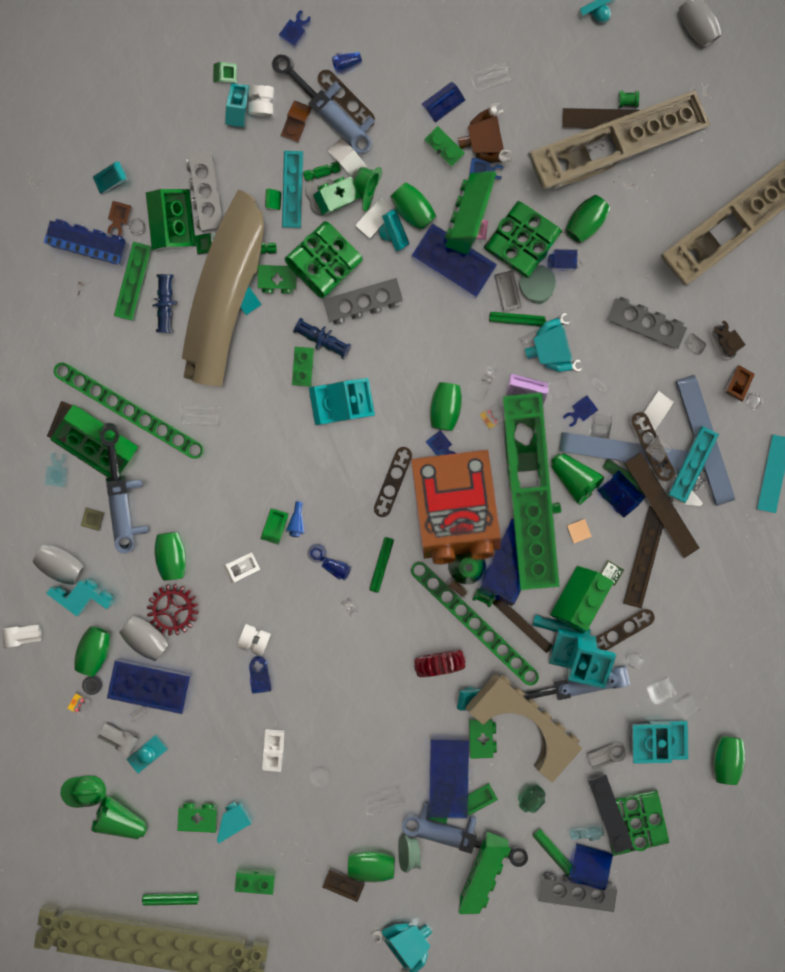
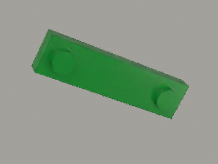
[114,241,152,321]

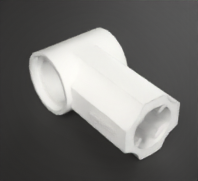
[1,624,42,648]

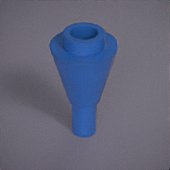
[286,501,305,537]

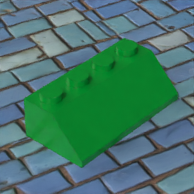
[444,171,497,254]
[50,404,138,478]
[458,832,511,915]

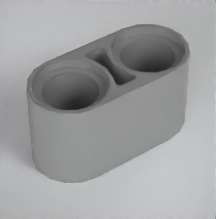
[709,325,738,361]

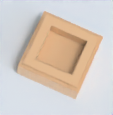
[567,519,592,543]

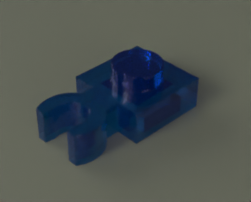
[279,10,311,47]
[563,395,598,427]
[426,430,456,456]

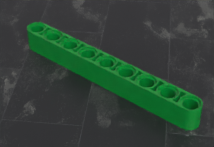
[53,362,204,459]
[411,561,539,686]

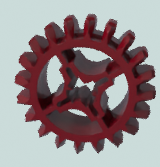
[147,584,199,636]
[414,650,466,678]

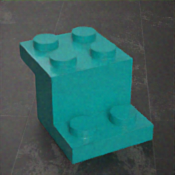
[308,378,375,426]
[46,578,115,617]
[548,628,616,688]
[632,720,688,764]

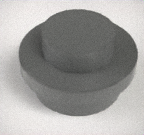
[82,676,102,695]

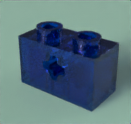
[548,249,578,272]
[597,470,645,518]

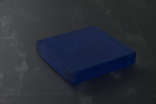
[568,844,613,891]

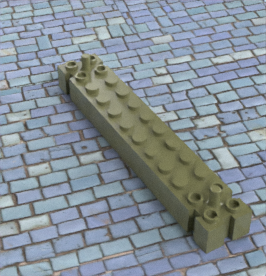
[33,906,269,972]

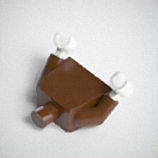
[458,103,512,163]

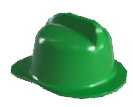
[354,167,382,211]
[60,776,106,808]

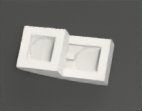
[355,198,393,239]
[636,391,674,436]
[262,729,285,772]

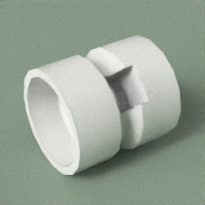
[248,85,274,116]
[237,624,271,657]

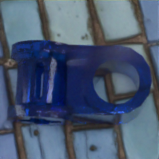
[249,656,272,694]

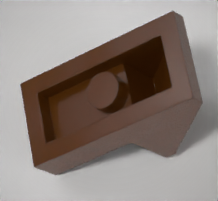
[280,100,312,143]
[723,365,755,402]

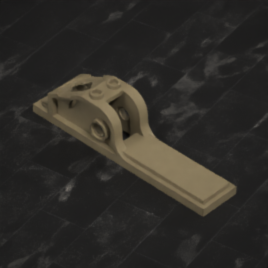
[528,90,710,190]
[661,160,785,286]

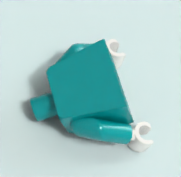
[525,313,581,372]
[372,923,432,972]

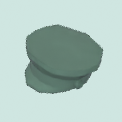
[519,265,556,304]
[398,835,421,873]

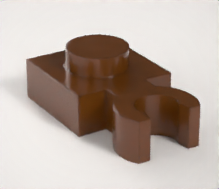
[107,201,132,237]

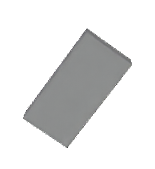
[494,270,522,312]

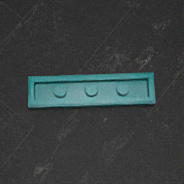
[282,151,303,229]
[668,426,719,503]
[756,434,785,513]

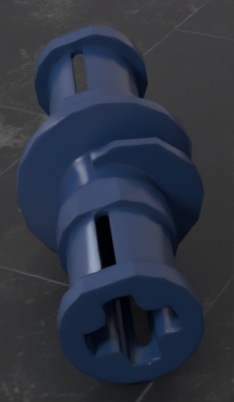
[152,274,177,333]
[293,318,352,360]

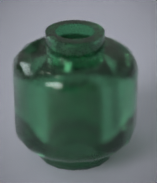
[518,784,546,813]

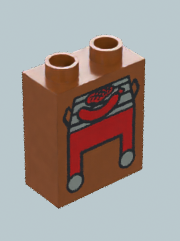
[411,450,501,565]

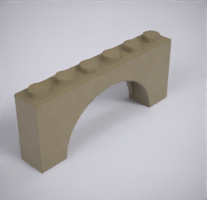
[465,673,582,783]

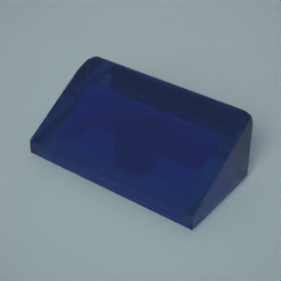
[422,82,466,122]

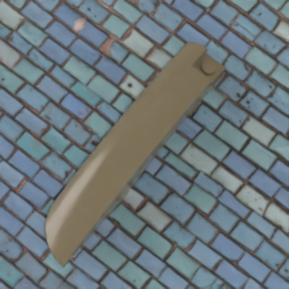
[181,190,264,386]

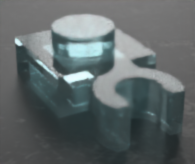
[45,453,67,487]
[570,825,605,841]

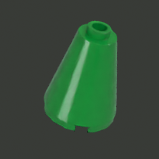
[551,453,605,505]
[448,553,486,585]
[91,796,147,840]

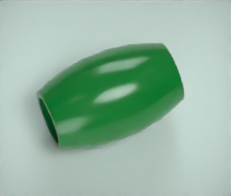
[390,182,436,231]
[565,195,610,243]
[430,382,462,431]
[154,532,186,581]
[74,626,110,677]
[714,736,745,785]
[348,851,395,883]

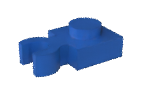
[469,158,504,180]

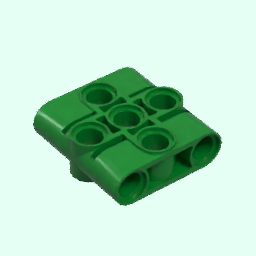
[484,201,563,278]
[284,221,363,298]
[608,789,670,856]

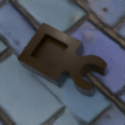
[713,320,746,356]

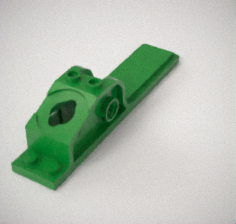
[503,393,560,590]

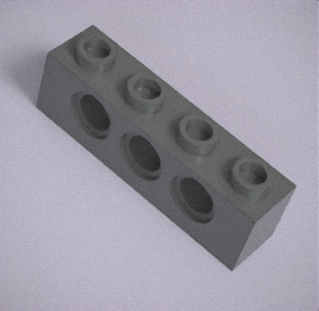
[323,278,403,325]
[606,297,687,350]
[537,873,617,912]

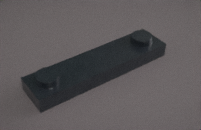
[588,774,633,854]

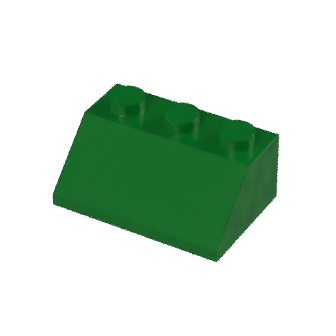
[145,189,196,250]
[550,566,614,634]

